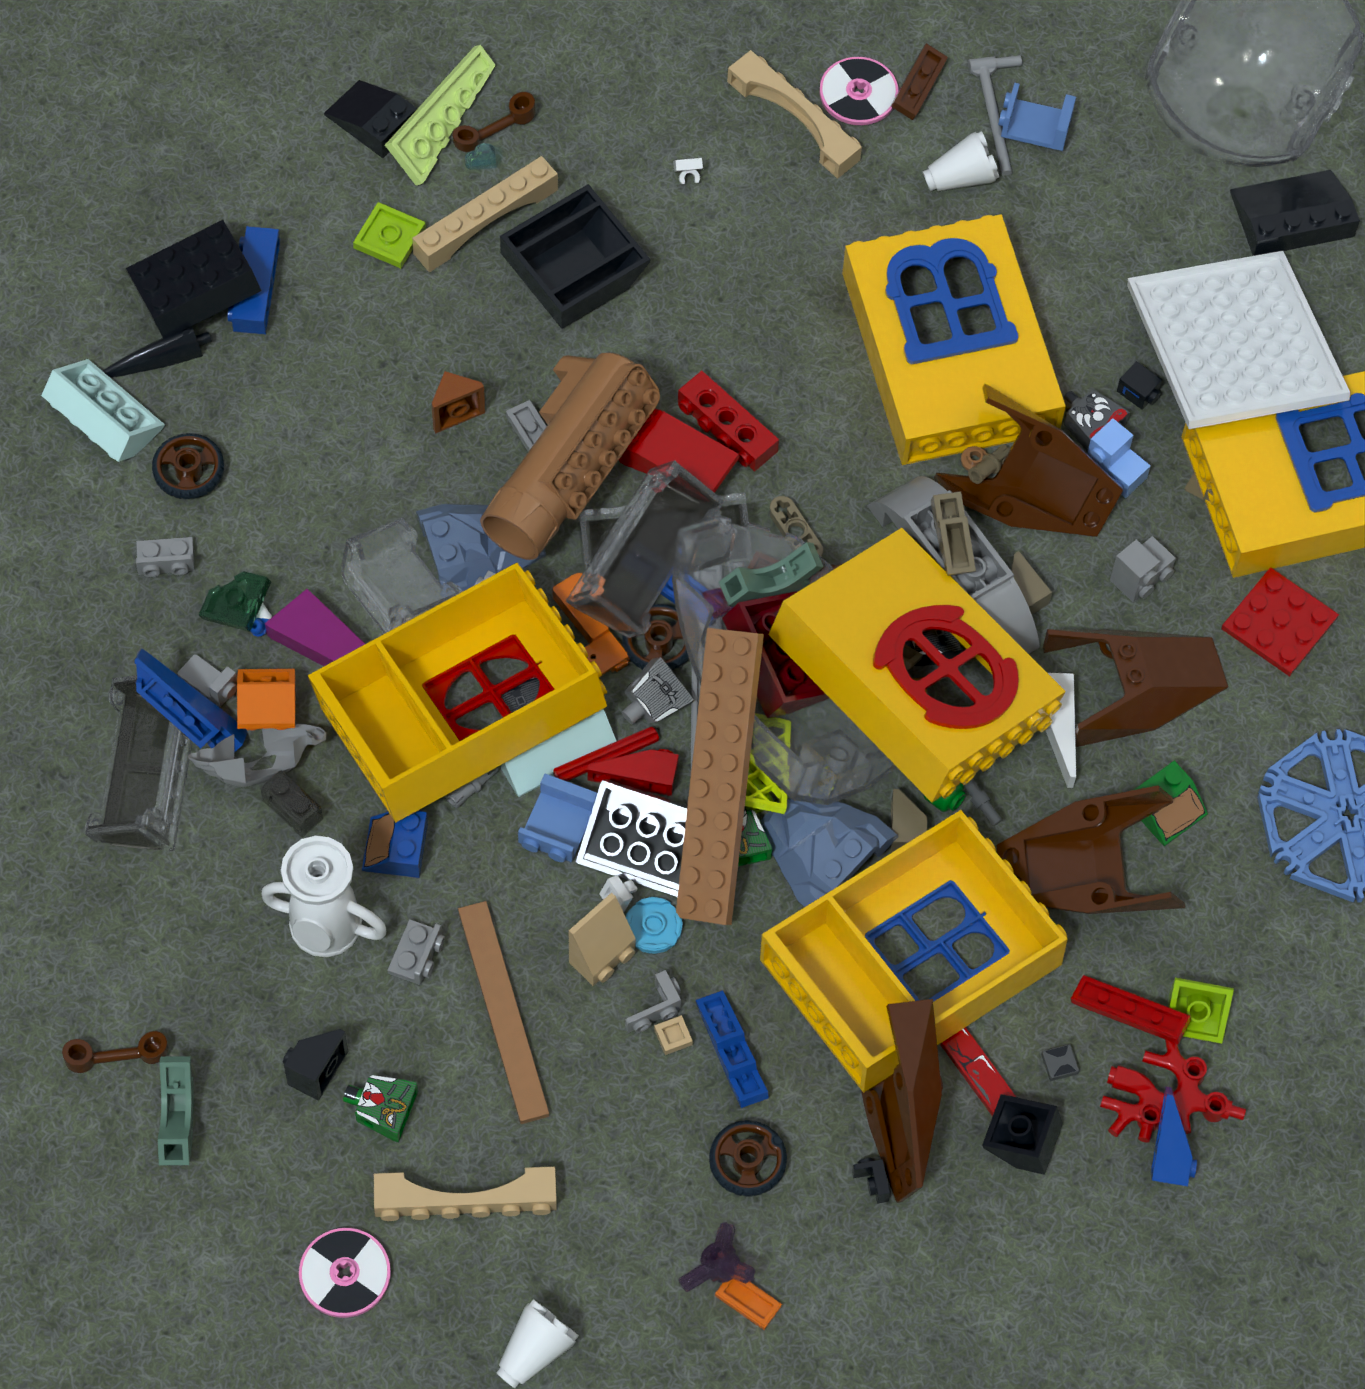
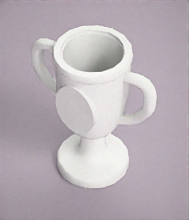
[261,836,386,957]

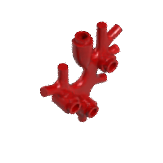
[1100,1040,1246,1143]

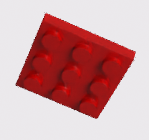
[1221,567,1339,677]

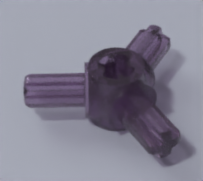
[679,1222,756,1292]

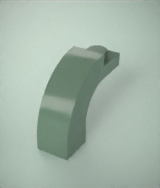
[719,542,823,607]
[158,1056,194,1165]

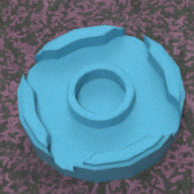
[626,897,683,954]

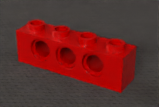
[678,370,779,472]

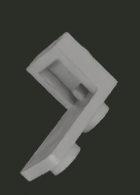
[178,655,237,707]
[625,970,681,1033]

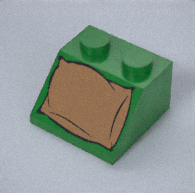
[1134,760,1208,847]

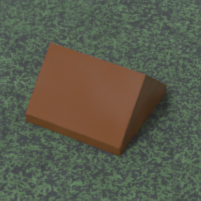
[431,371,485,434]

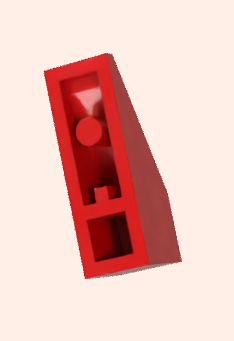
[587,749,679,796]

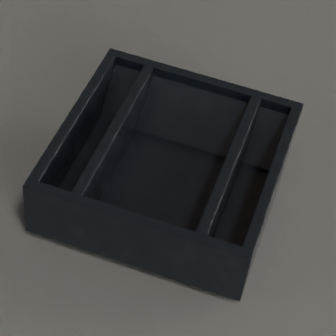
[500,184,651,329]
[125,220,261,339]

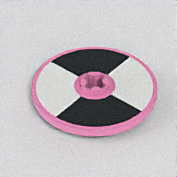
[820,57,898,125]
[299,1228,391,1318]

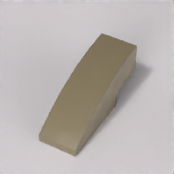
[931,492,976,576]

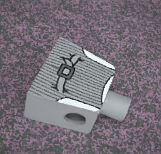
[621,657,694,725]

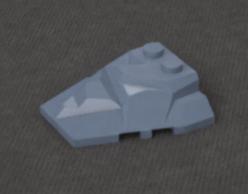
[416,504,546,602]
[759,784,898,907]

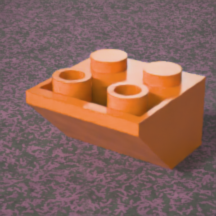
[237,669,296,730]

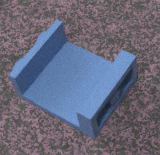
[998,83,1076,151]
[518,774,598,862]

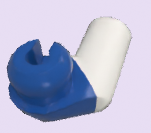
[248,597,272,637]

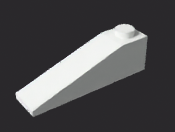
[1046,673,1076,788]

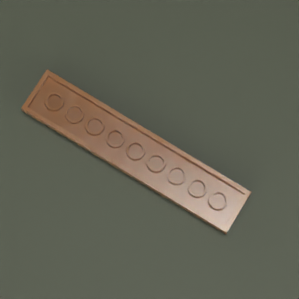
[676,628,764,925]

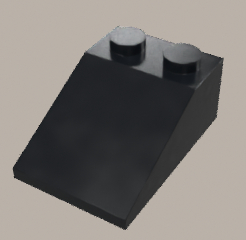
[324,80,417,158]

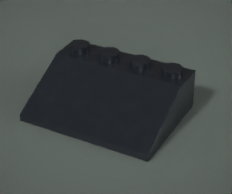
[1230,170,1360,256]

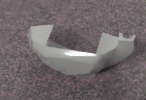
[187,724,326,787]

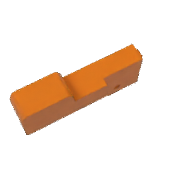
[553,573,630,675]

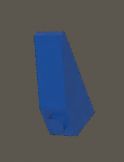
[1151,1086,1197,1186]

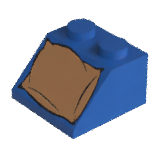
[362,811,428,878]

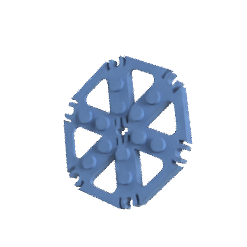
[1257,729,1365,903]

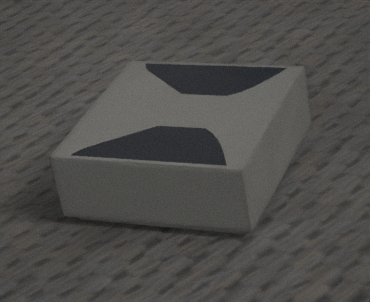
[1041,1044,1079,1081]

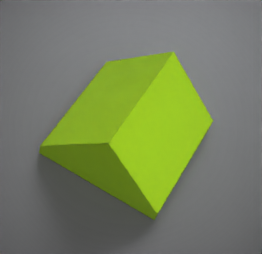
[1168,977,1234,1044]

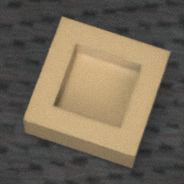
[654,1015,693,1055]

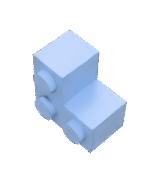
[1087,418,1151,498]

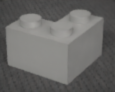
[1110,536,1176,602]

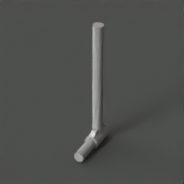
[968,55,1022,176]

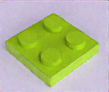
[353,202,426,269]

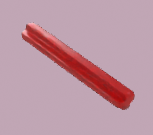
[553,727,659,781]

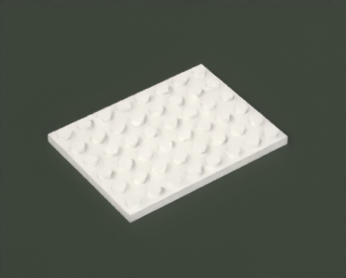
[1128,251,1350,429]

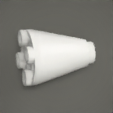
[923,131,999,191]
[496,1299,579,1388]

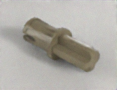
[968,445,1011,484]

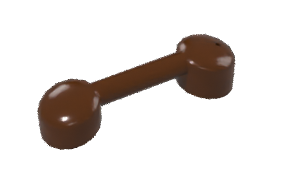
[452,92,536,152]
[62,1031,168,1073]

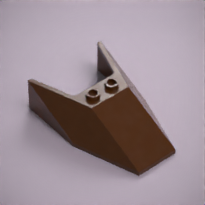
[934,384,1123,537]
[1043,629,1228,747]
[996,785,1185,914]
[861,999,943,1203]

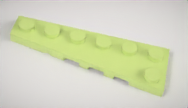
[385,45,495,185]

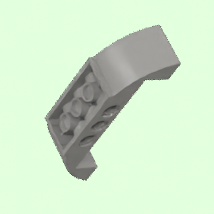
[867,476,1040,654]

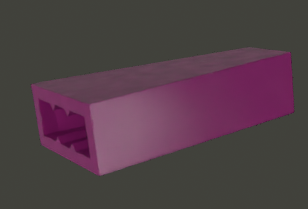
[265,589,365,666]

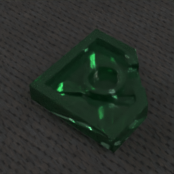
[199,571,271,632]

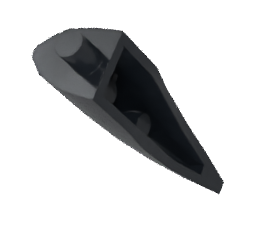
[103,326,212,378]

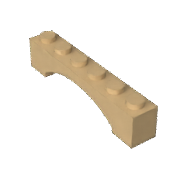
[727,50,862,178]
[412,156,558,272]
[374,1167,557,1221]

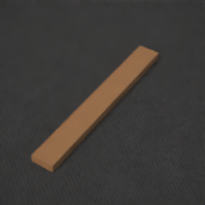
[458,901,549,1124]

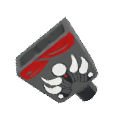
[1063,390,1130,452]

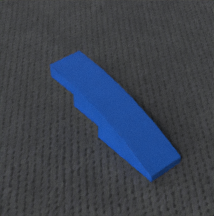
[696,990,769,1108]

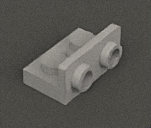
[136,537,195,577]
[387,919,445,985]

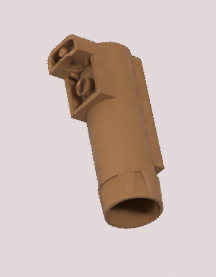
[480,352,660,560]

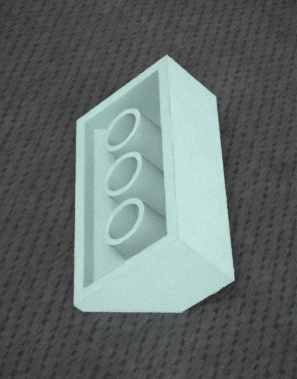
[41,359,165,462]
[499,709,616,797]

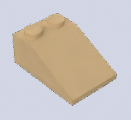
[569,893,636,986]

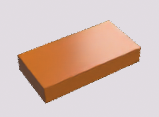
[715,1270,782,1330]

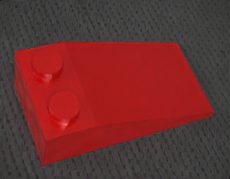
[619,408,740,498]

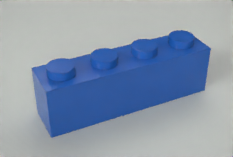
[228,226,280,334]

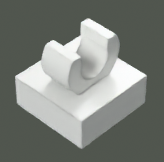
[673,158,703,184]
[600,875,638,912]

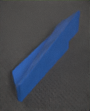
[134,649,248,752]

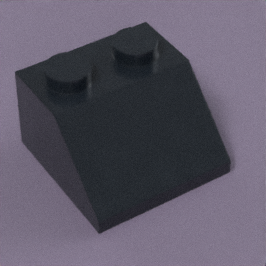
[283,1029,348,1101]
[982,1094,1063,1175]

